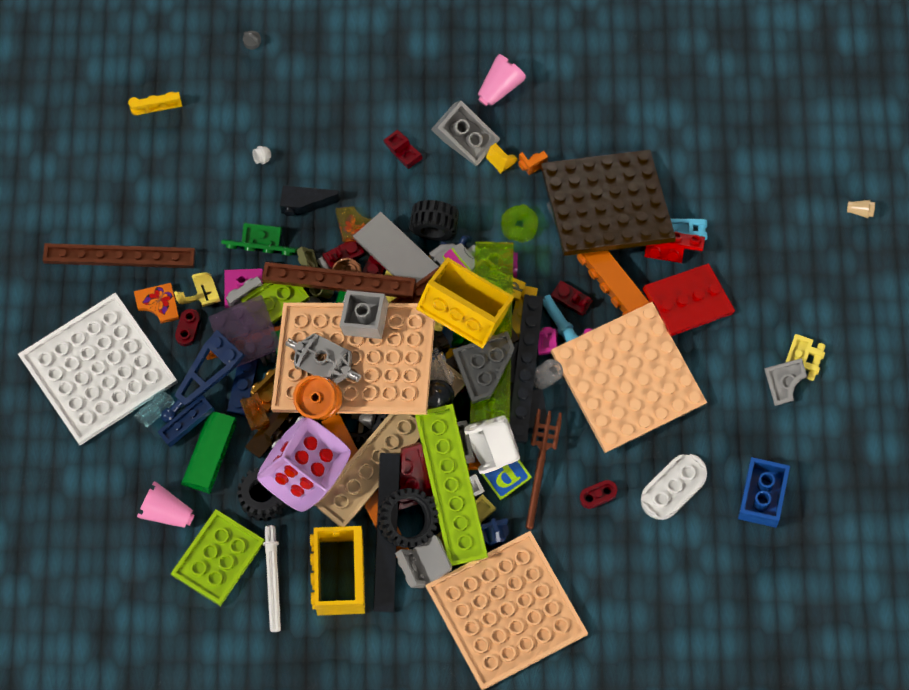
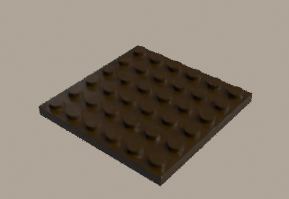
[541,150,676,256]

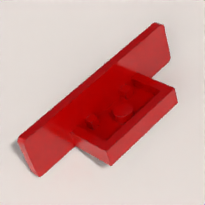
[644,232,705,263]

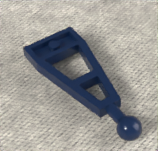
[161,330,246,423]

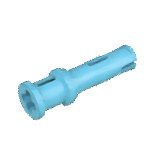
[543,295,579,342]

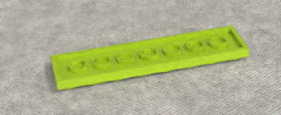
[415,404,489,566]

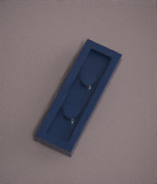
[227,358,259,416]
[158,395,215,447]

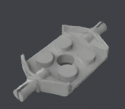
[285,333,361,384]

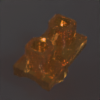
[240,393,270,431]

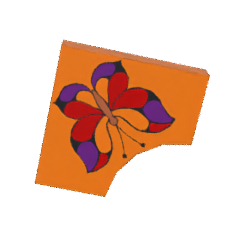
[134,283,179,324]

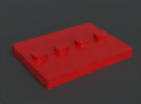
[643,263,735,336]

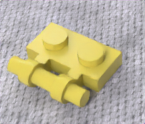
[785,334,826,381]

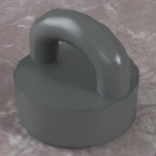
[243,31,261,50]

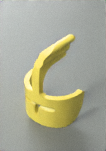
[174,272,221,307]

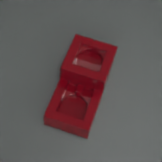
[383,129,423,169]

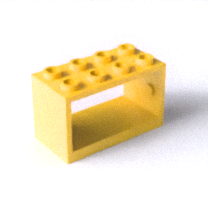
[416,257,514,349]
[310,526,365,616]

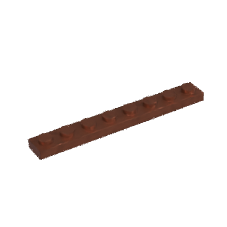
[43,243,196,268]
[262,262,416,299]

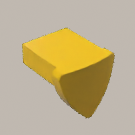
[486,143,518,174]

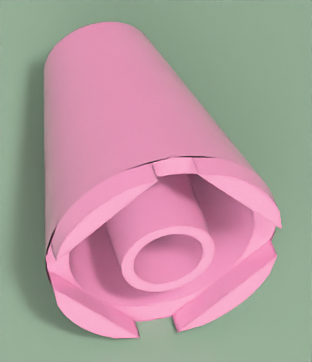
[478,54,526,106]
[137,481,195,528]

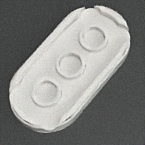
[641,454,707,520]

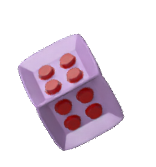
[257,417,351,512]

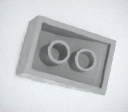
[431,101,500,166]

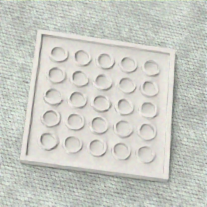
[18,293,178,445]

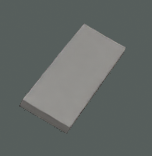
[353,212,439,283]

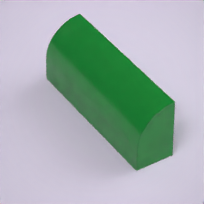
[181,412,237,494]

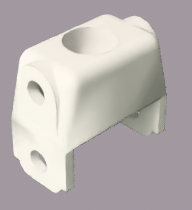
[464,416,520,474]

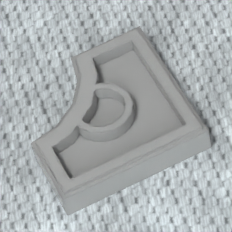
[764,358,807,406]

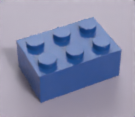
[738,457,790,528]

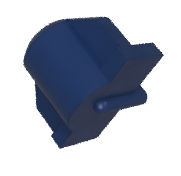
[481,518,509,547]

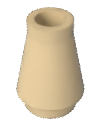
[847,200,875,219]

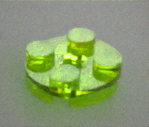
[501,204,538,243]

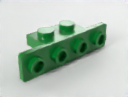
[221,223,298,256]

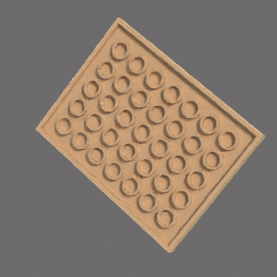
[271,303,435,415]

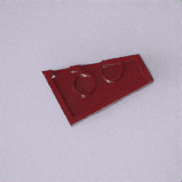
[398,442,433,510]

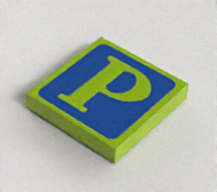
[477,460,532,501]

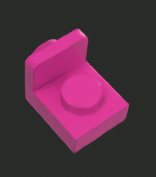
[538,327,558,355]

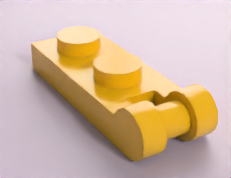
[128,92,182,115]

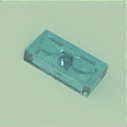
[134,391,175,428]

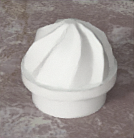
[252,146,271,164]

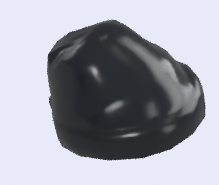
[428,380,454,408]

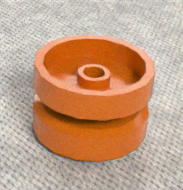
[293,375,342,420]

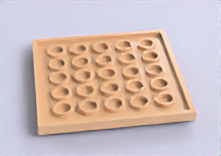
[550,302,707,453]
[425,531,588,690]

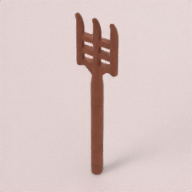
[526,409,562,530]

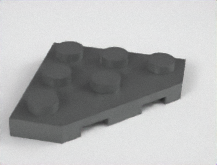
[453,331,514,404]

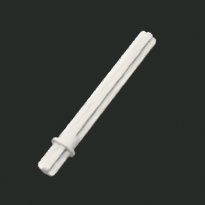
[263,525,281,632]

